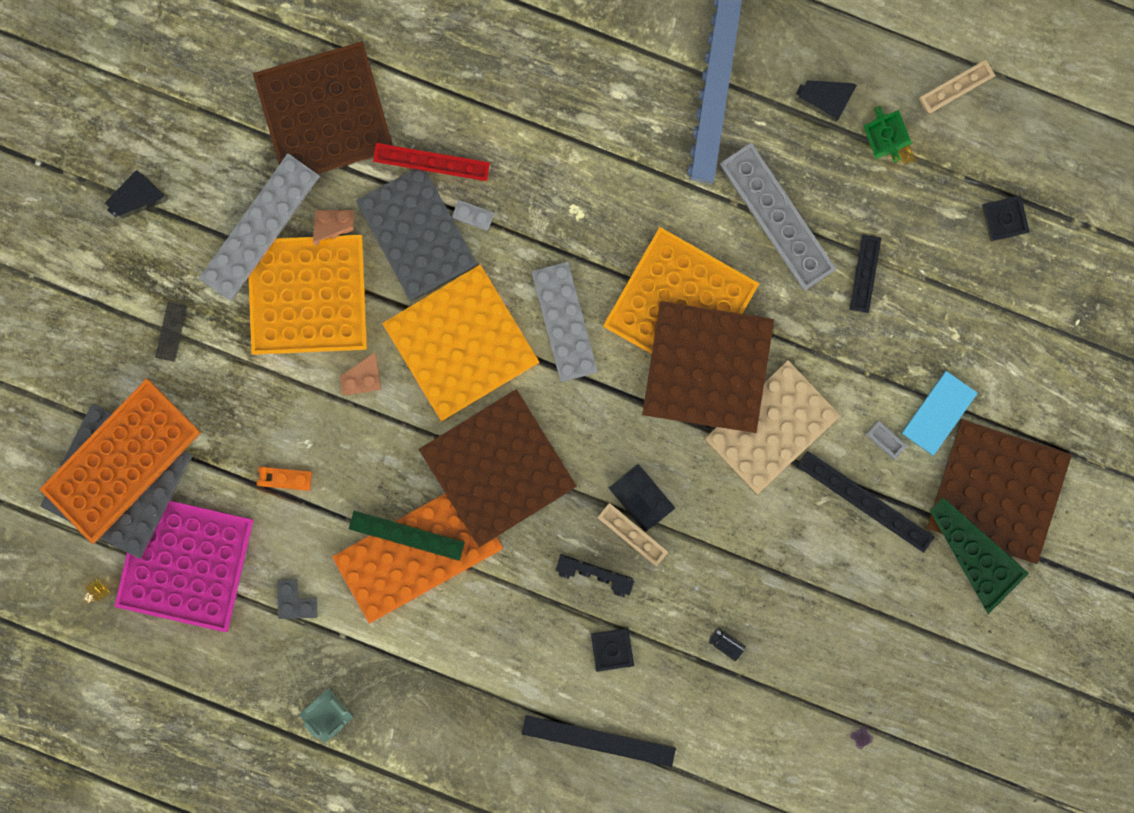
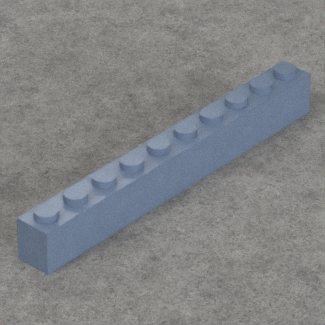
[687,0,742,184]

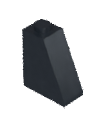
[796,80,857,122]
[105,170,168,219]

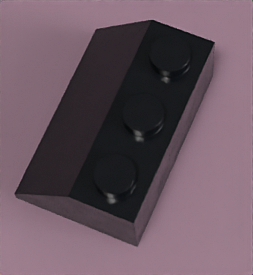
[609,463,675,532]

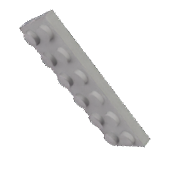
[531,262,598,382]

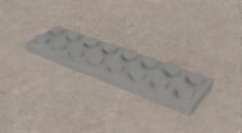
[719,143,837,291]
[199,154,320,301]

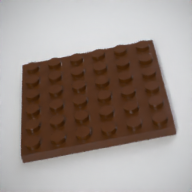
[253,41,393,174]
[642,301,774,433]
[418,389,577,548]
[926,419,1072,564]

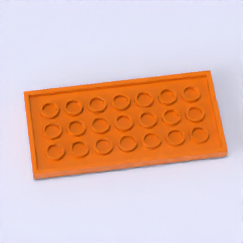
[39,378,201,544]
[332,494,503,624]

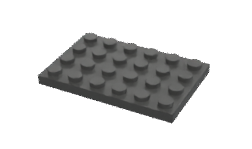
[356,169,478,302]

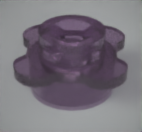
[850,726,873,749]

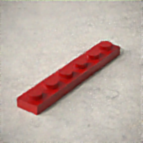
[373,143,490,181]

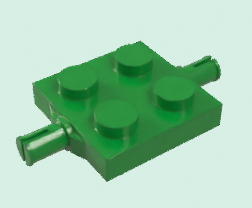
[863,106,912,163]

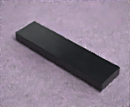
[849,235,882,313]

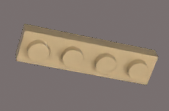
[919,60,995,115]
[597,503,668,567]

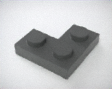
[277,579,318,619]

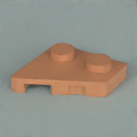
[313,210,354,245]
[340,353,381,396]

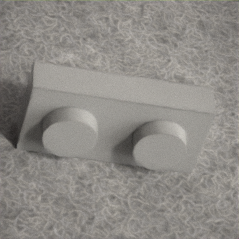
[452,200,495,231]

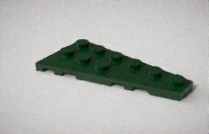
[929,496,1029,614]

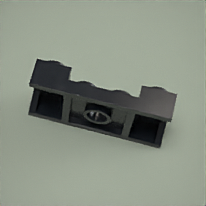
[556,554,634,597]

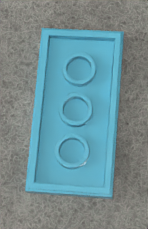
[901,371,978,456]

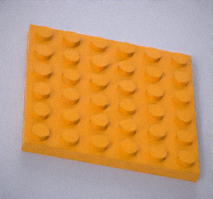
[603,227,759,354]
[248,235,367,355]
[382,264,540,422]

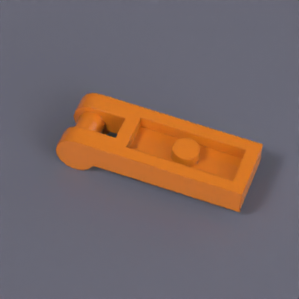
[256,467,312,491]

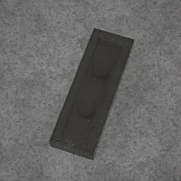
[155,302,188,362]

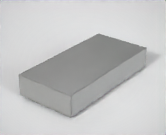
[865,420,907,460]

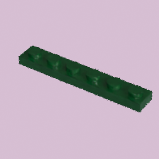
[348,510,465,561]

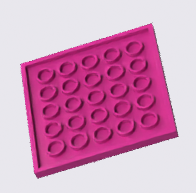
[114,500,254,633]

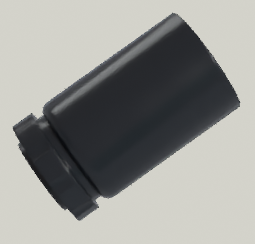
[708,627,746,662]

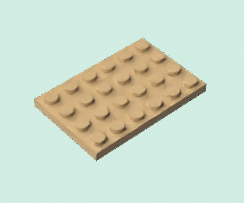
[704,360,841,495]

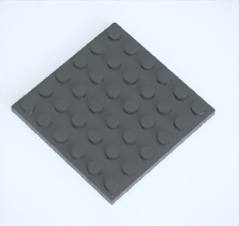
[40,404,193,558]

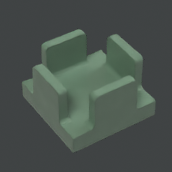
[299,688,354,743]

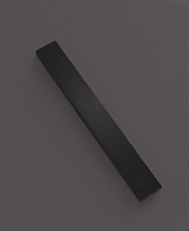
[796,451,935,553]
[521,715,676,767]

